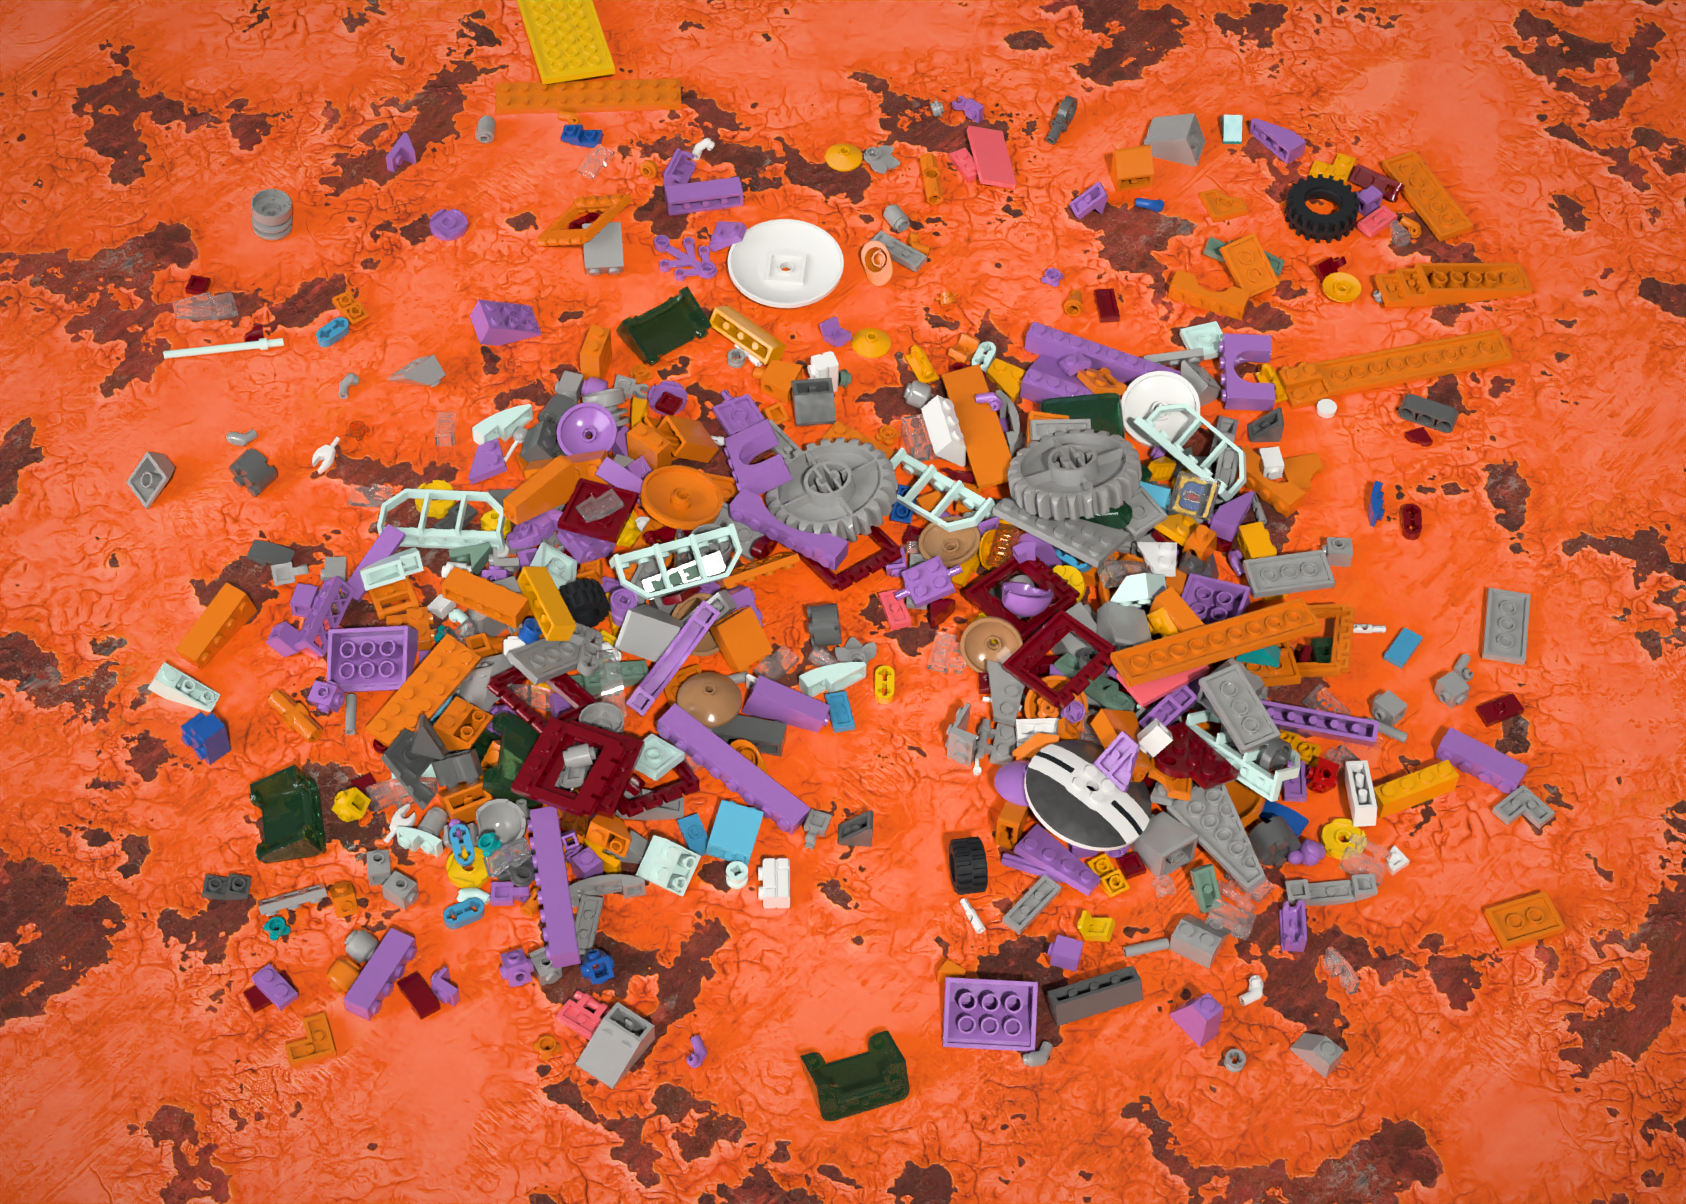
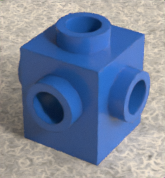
[580,949,614,984]

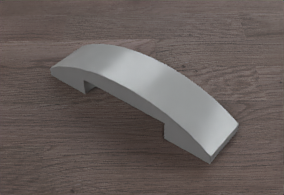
[996,390,1021,459]
[1285,873,1378,906]
[569,874,646,908]

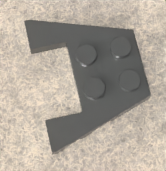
[381,728,451,811]

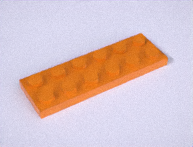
[1381,151,1473,241]
[365,633,482,748]

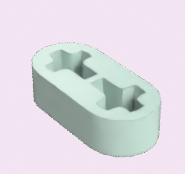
[971,341,996,373]

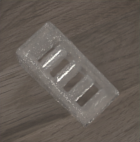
[434,412,457,446]
[1302,683,1351,716]

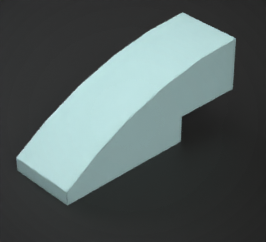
[472,404,533,445]
[359,547,424,591]
[799,662,867,697]

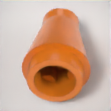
[1064,289,1083,317]

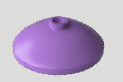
[557,402,617,456]
[994,760,1031,807]

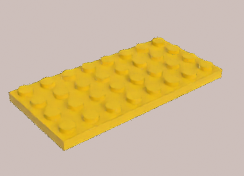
[516,0,615,85]

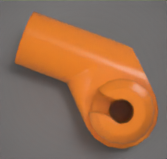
[558,110,581,125]
[1400,215,1421,238]
[908,232,931,256]

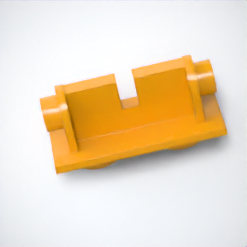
[905,345,939,384]
[1255,363,1288,403]

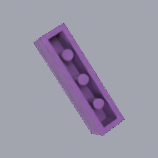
[664,177,743,216]
[1435,727,1529,794]
[344,928,417,1021]

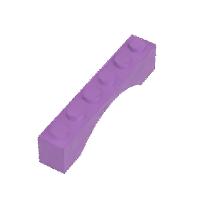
[729,488,849,571]
[625,600,721,718]

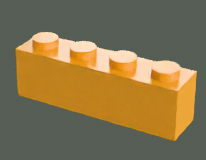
[708,305,787,365]
[1236,521,1288,602]
[516,566,577,641]
[1373,760,1459,819]

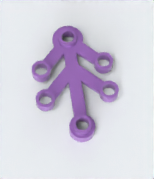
[654,235,717,281]

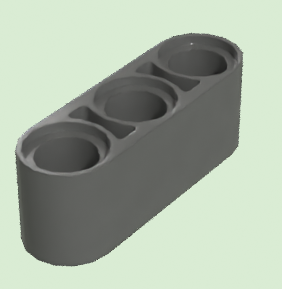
[1398,394,1459,433]

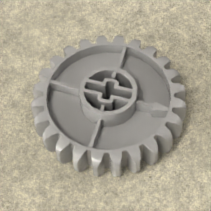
[1007,429,1142,521]
[766,437,898,543]

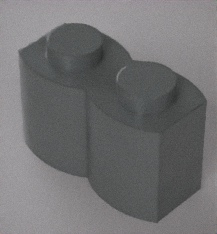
[431,748,484,789]

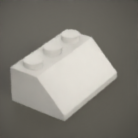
[921,395,966,467]

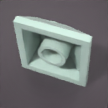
[530,542,577,591]

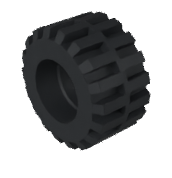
[559,578,610,628]
[949,836,988,895]

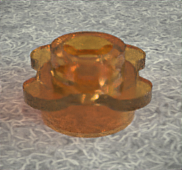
[345,420,370,441]

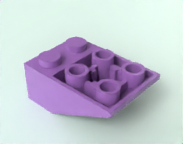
[470,299,542,346]

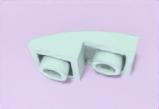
[396,827,443,858]

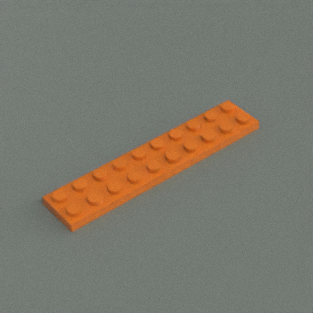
[496,78,682,115]
[1315,329,1513,397]
[1110,597,1322,688]

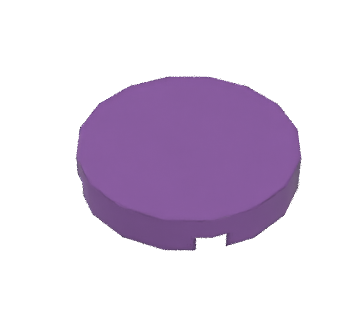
[429,209,468,241]
[648,381,687,415]

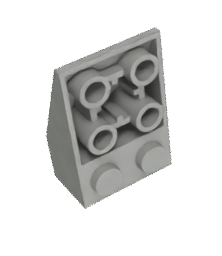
[459,654,513,713]
[576,1002,655,1089]

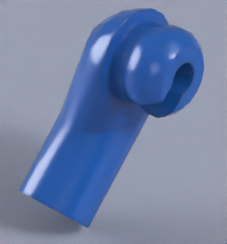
[1135,197,1165,213]

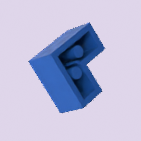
[180,712,231,765]

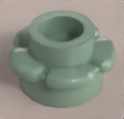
[838,369,852,388]

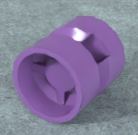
[610,588,638,627]

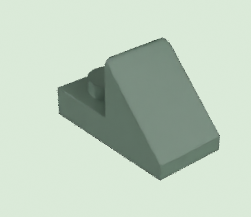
[449,542,493,576]
[1189,863,1223,914]

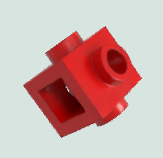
[1305,757,1339,794]

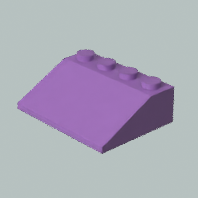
[1020,354,1109,423]
[1181,573,1251,665]
[326,626,418,693]
[943,977,1038,1052]

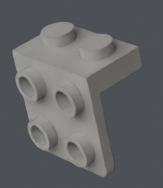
[945,702,977,766]

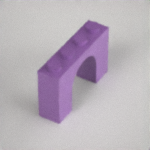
[1218,333,1275,411]
[724,419,793,495]

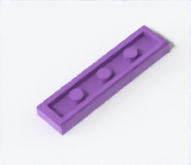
[341,524,406,603]

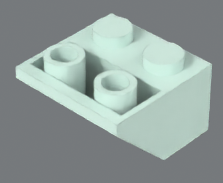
[1110,573,1166,608]
[635,835,701,897]

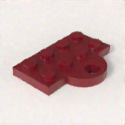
[1155,722,1239,790]

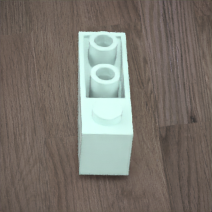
[147,662,221,712]

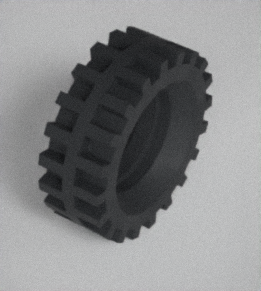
[1284,174,1360,244]

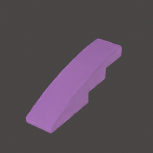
[595,456,644,508]
[1138,676,1203,729]

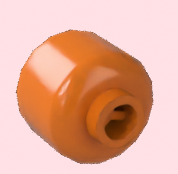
[327,958,360,993]

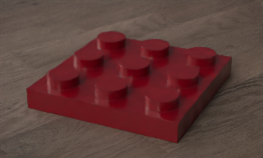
[558,478,639,544]

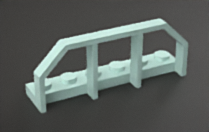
[1134,403,1247,502]
[890,447,997,532]
[377,489,505,551]
[609,523,742,600]
[1186,710,1300,802]

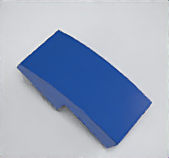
[560,125,604,148]
[1368,481,1385,527]
[890,484,919,524]
[1259,800,1309,837]

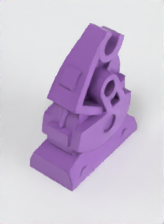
[506,509,563,549]

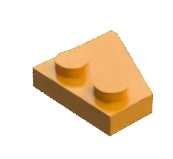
[986,358,1027,403]
[1154,513,1200,547]

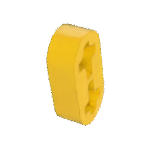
[875,665,895,704]

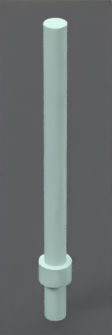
[163,338,284,359]

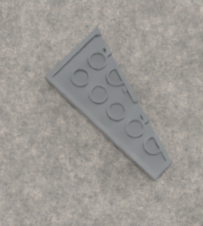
[992,498,1130,568]
[1166,783,1266,893]

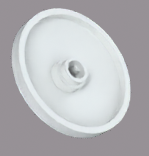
[1120,371,1200,449]

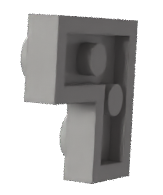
[1492,784,1555,829]

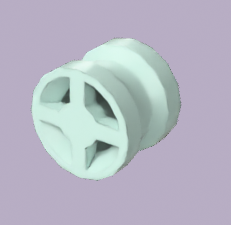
[726,861,748,889]

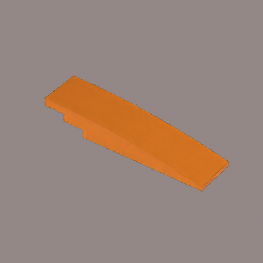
[1374,263,1533,307]
[941,364,1012,489]

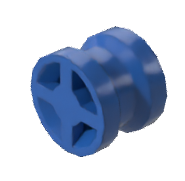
[518,618,542,644]

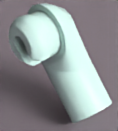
[448,609,471,636]
[456,887,491,905]

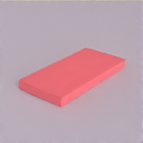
[966,126,1017,189]
[1116,665,1210,708]

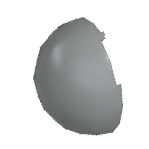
[476,799,527,854]

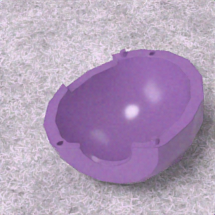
[1002,582,1053,617]

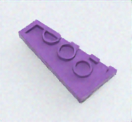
[1014,823,1101,896]

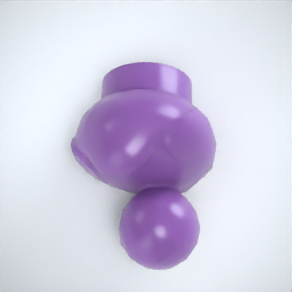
[1287,839,1325,866]

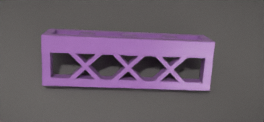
[293,576,355,657]

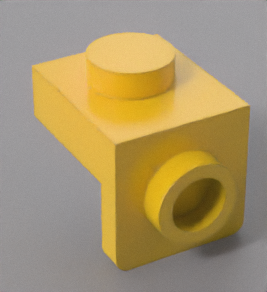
[1077,910,1116,942]

